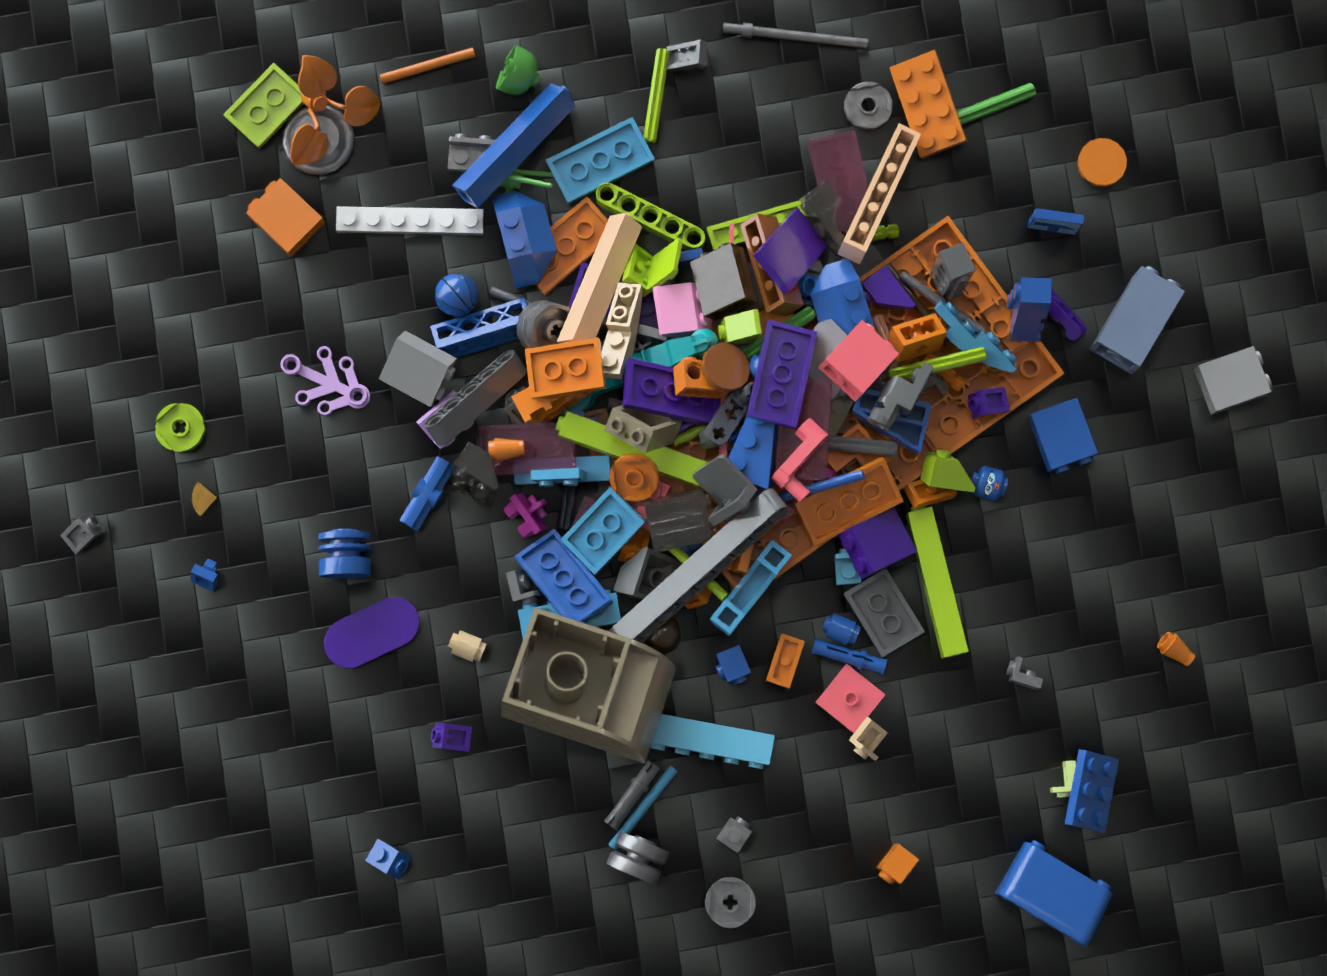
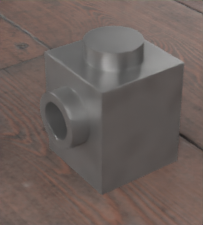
[716,816,752,853]

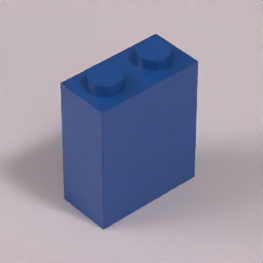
[1028,398,1098,474]

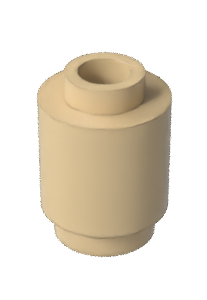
[448,630,486,662]

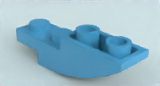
[934,299,1017,372]

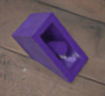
[861,266,916,312]

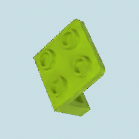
[622,239,682,297]

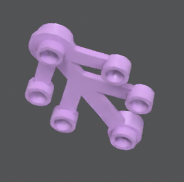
[281,346,370,416]

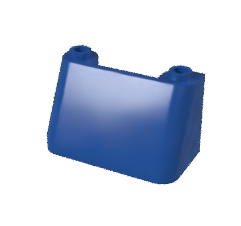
[994,840,1113,947]

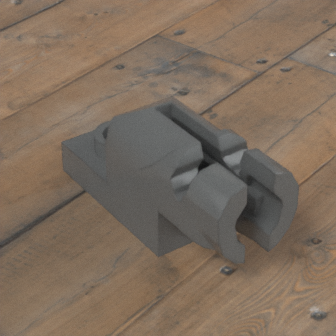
[867,362,933,431]

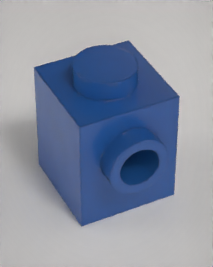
[715,645,751,685]

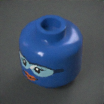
[971,466,1008,501]

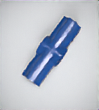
[400,456,456,531]

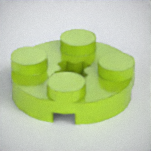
[155,403,206,453]

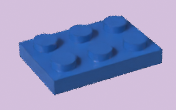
[1065,749,1119,833]

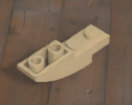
[602,283,643,379]

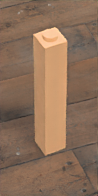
[557,213,642,343]

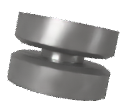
[517,300,570,349]
[606,831,670,885]

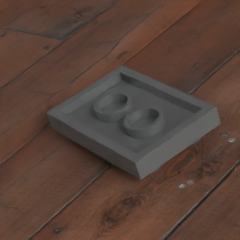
[843,568,925,658]

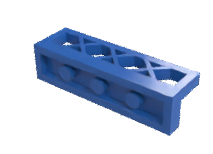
[430,298,527,358]

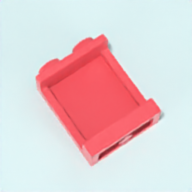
[818,320,899,401]

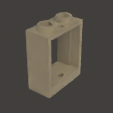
[605,405,682,453]

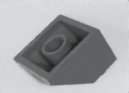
[613,547,681,601]

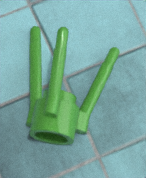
[500,169,553,193]

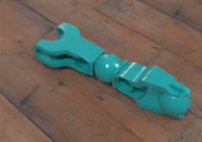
[561,328,720,416]

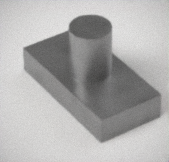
[667,40,708,72]

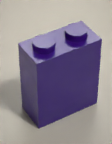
[839,508,917,579]

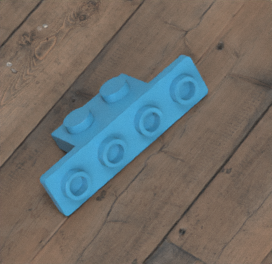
[514,456,611,487]

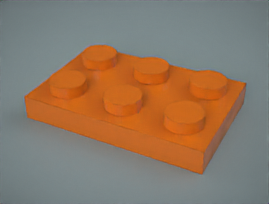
[525,338,606,400]

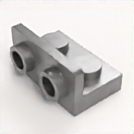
[448,134,495,172]

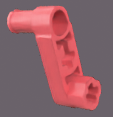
[771,418,829,503]

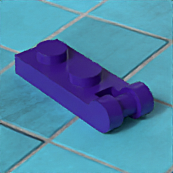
[1049,288,1087,340]

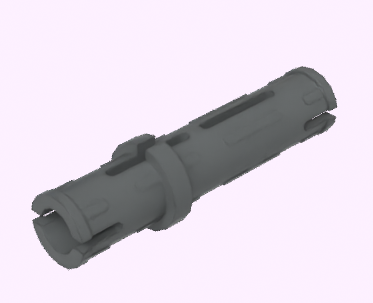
[604,760,661,830]

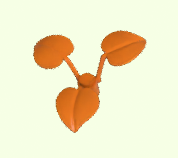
[290,55,381,165]

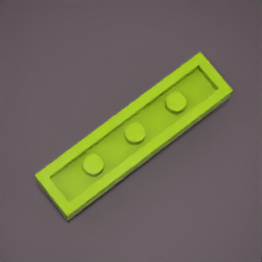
[707,200,805,251]

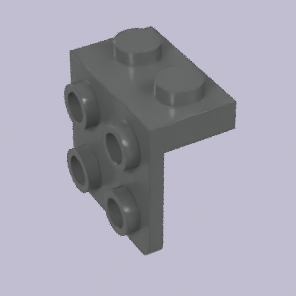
[693,455,757,526]

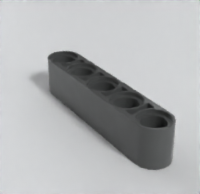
[424,350,527,446]

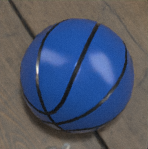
[435,273,478,317]

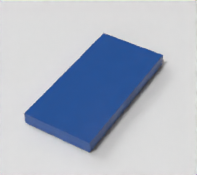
[514,529,613,624]

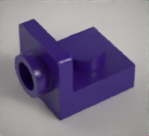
[968,387,1010,419]
[431,723,472,752]

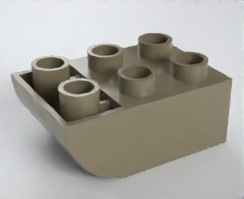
[501,608,676,764]

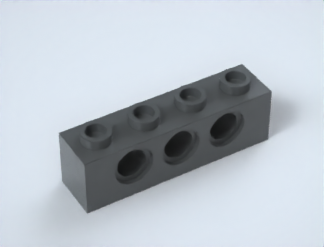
[930,243,975,300]

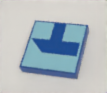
[1028,208,1084,235]

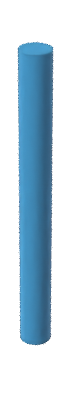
[608,765,678,850]

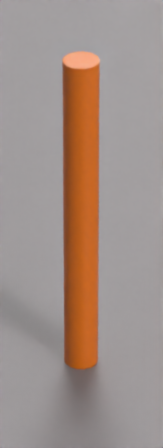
[380,47,476,84]

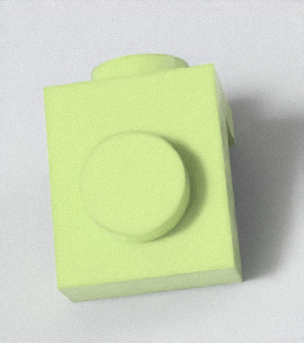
[1050,760,1076,797]

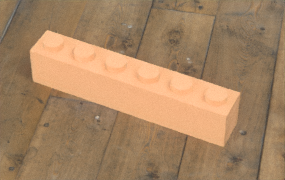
[837,124,921,264]

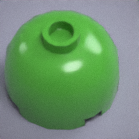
[496,45,540,95]

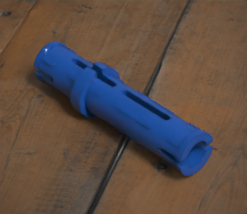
[811,638,887,675]

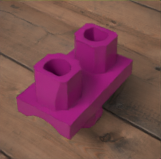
[504,492,548,538]

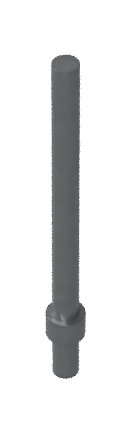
[723,23,868,49]

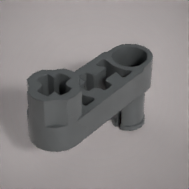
[699,382,754,449]

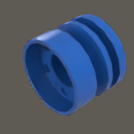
[318,529,371,578]

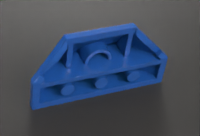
[492,190,557,289]
[810,259,874,335]

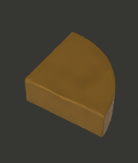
[192,482,218,517]

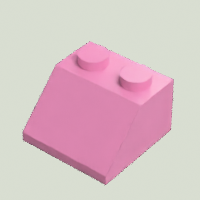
[653,283,713,338]

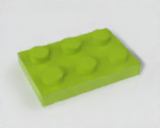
[223,63,303,149]

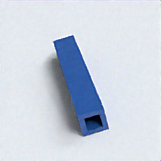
[452,83,576,208]

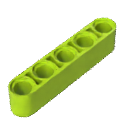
[596,183,705,251]

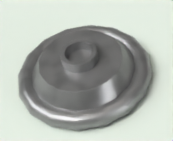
[282,105,354,175]

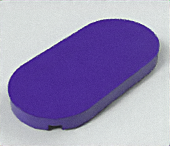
[324,597,420,668]

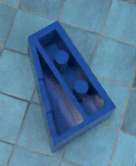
[1007,277,1052,342]
[851,389,932,456]
[728,417,779,491]

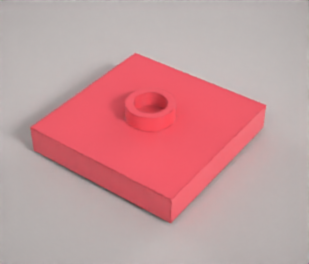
[815,663,885,733]

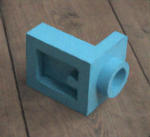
[834,549,861,586]

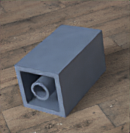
[1089,266,1184,374]

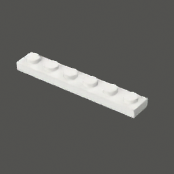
[336,207,484,235]

